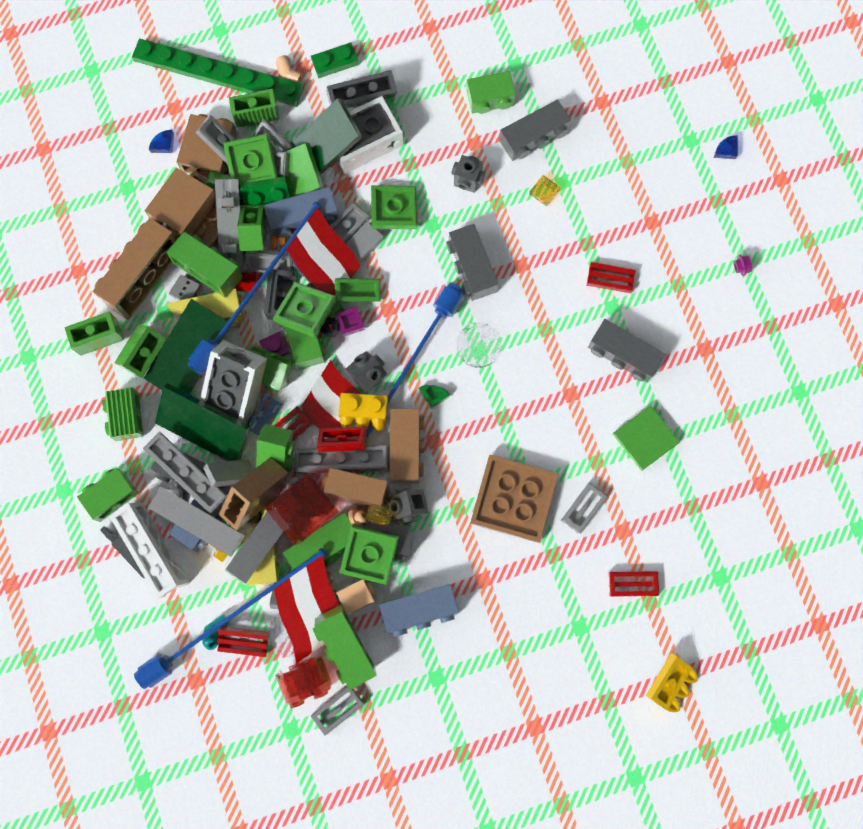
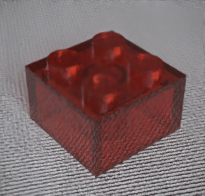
[264,473,339,546]

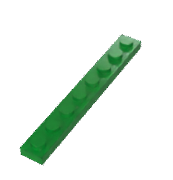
[132,38,304,107]

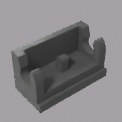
[264,269,297,320]

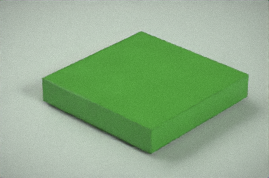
[223,134,278,189]
[278,143,324,197]
[371,185,417,229]
[273,282,337,338]
[612,405,680,472]
[339,525,399,585]

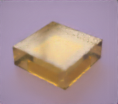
[529,175,561,207]

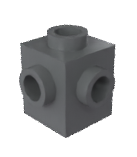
[451,155,485,193]
[345,351,388,392]
[387,488,429,524]

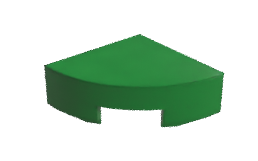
[418,385,451,409]

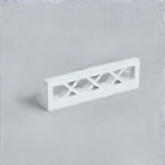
[109,503,189,599]

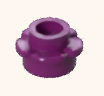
[733,254,752,276]

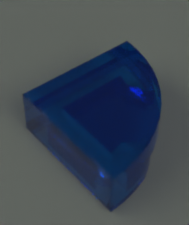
[148,129,174,153]
[713,135,738,159]

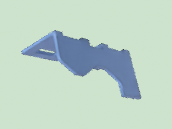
[248,392,283,436]

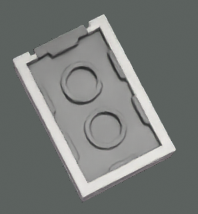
[337,96,404,174]
[200,340,267,424]

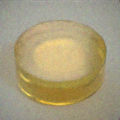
[366,505,392,525]

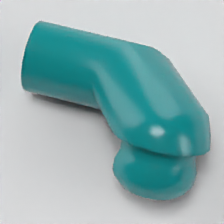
[202,614,230,650]

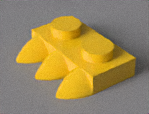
[338,393,388,433]
[645,653,698,713]

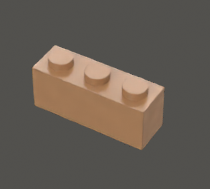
[390,409,424,483]

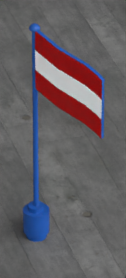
[187,202,360,375]
[301,282,465,439]
[134,548,339,689]

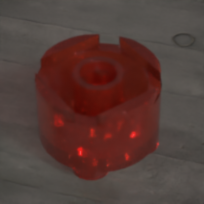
[275,655,333,709]

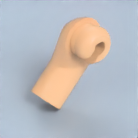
[276,55,302,83]
[348,508,369,527]

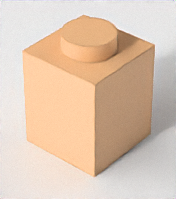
[337,579,377,616]

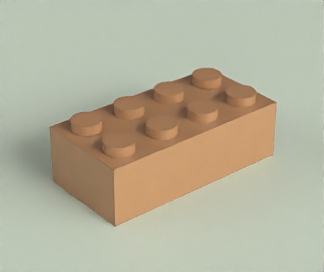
[92,218,177,320]

